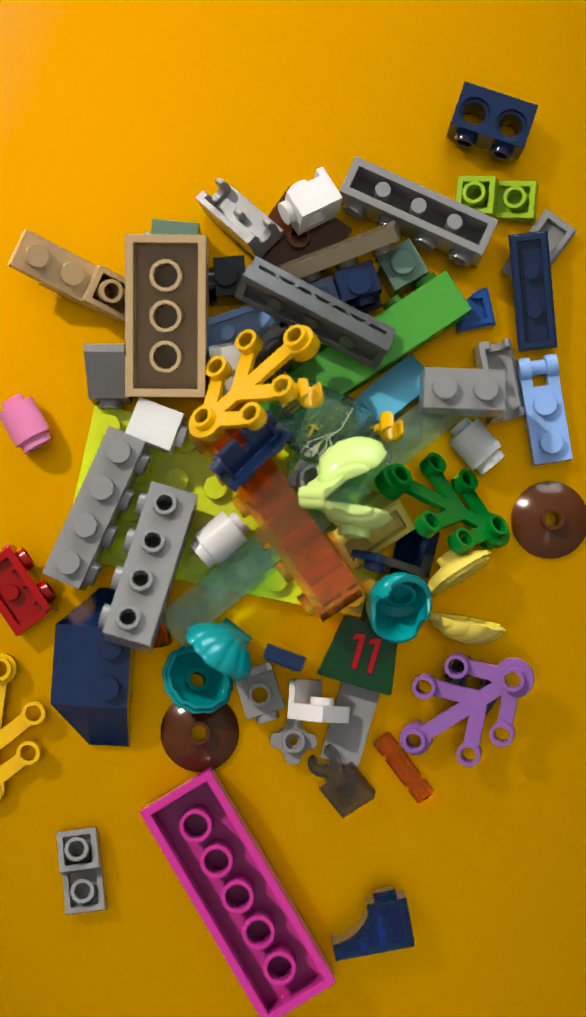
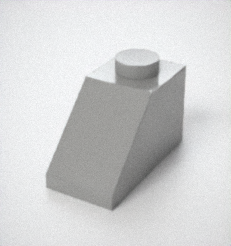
[84,344,132,410]

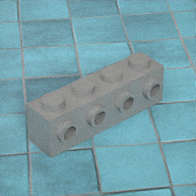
[339,156,498,267]
[42,426,152,591]
[98,481,198,654]

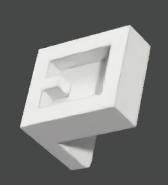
[287,679,350,723]

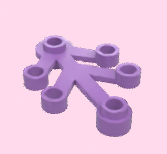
[400,653,534,767]

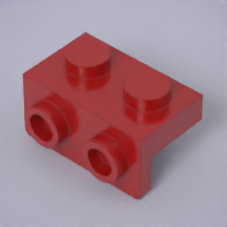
[0,544,58,636]

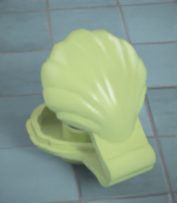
[298,436,394,540]

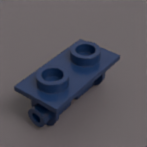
[209,410,294,492]

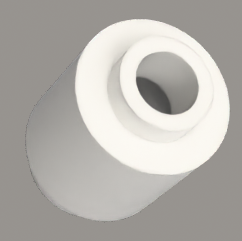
[448,417,505,476]
[189,511,249,569]

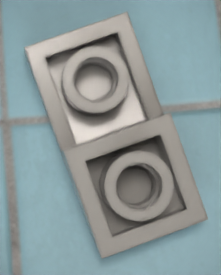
[56,827,107,916]

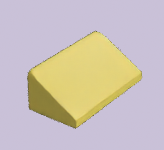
[325,494,415,572]

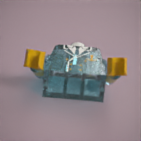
[278,376,404,472]

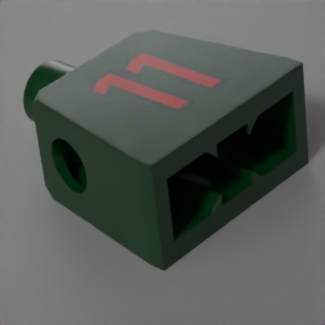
[317,598,397,696]

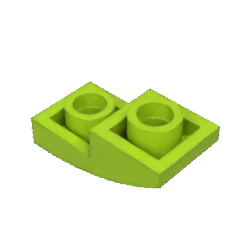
[456,176,539,223]

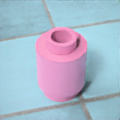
[0,394,52,454]

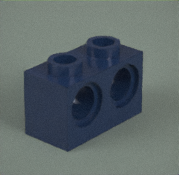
[446,81,538,161]

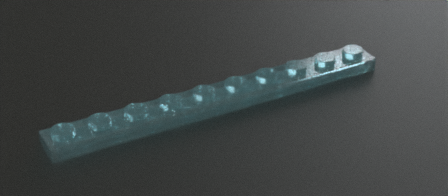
[161,367,464,647]

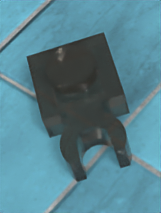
[307,744,376,818]

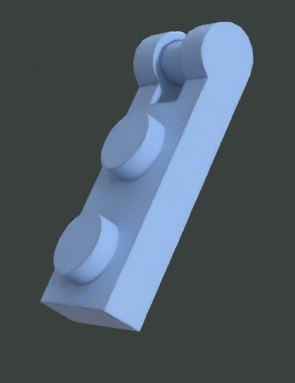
[516,353,573,466]

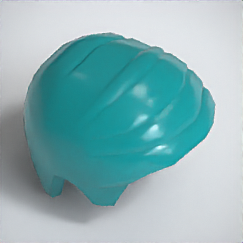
[366,572,432,643]

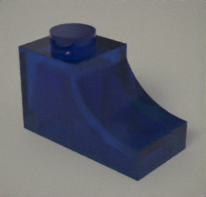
[332,887,415,961]

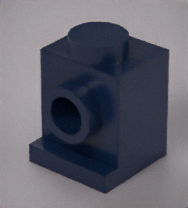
[333,260,382,313]

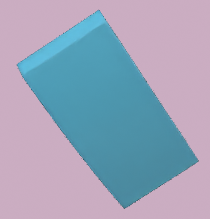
[349,354,424,428]

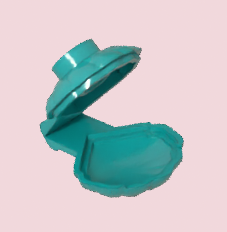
[162,617,252,714]

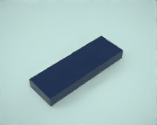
[508,230,557,351]

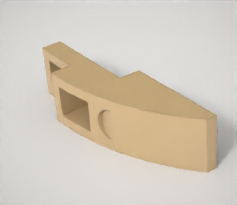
[7,229,125,324]

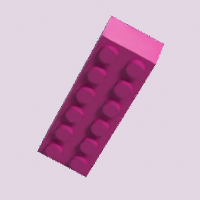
[140,766,336,1017]

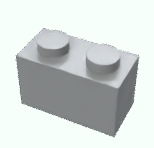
[419,367,506,417]

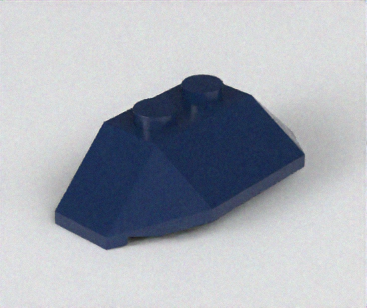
[50,588,135,747]

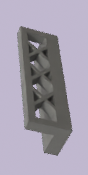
[234,256,396,371]

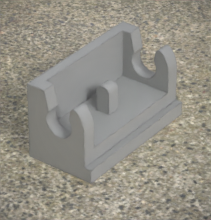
[195,178,285,258]
[473,338,526,425]

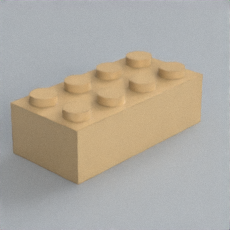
[125,234,209,397]

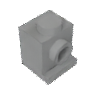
[234,662,285,724]

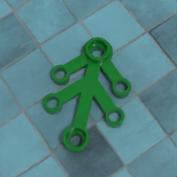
[375,452,510,555]

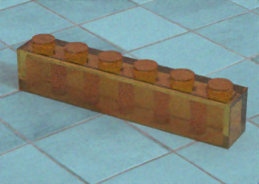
[187,393,363,622]

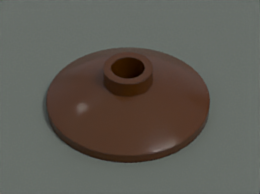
[511,481,586,559]
[161,703,239,772]

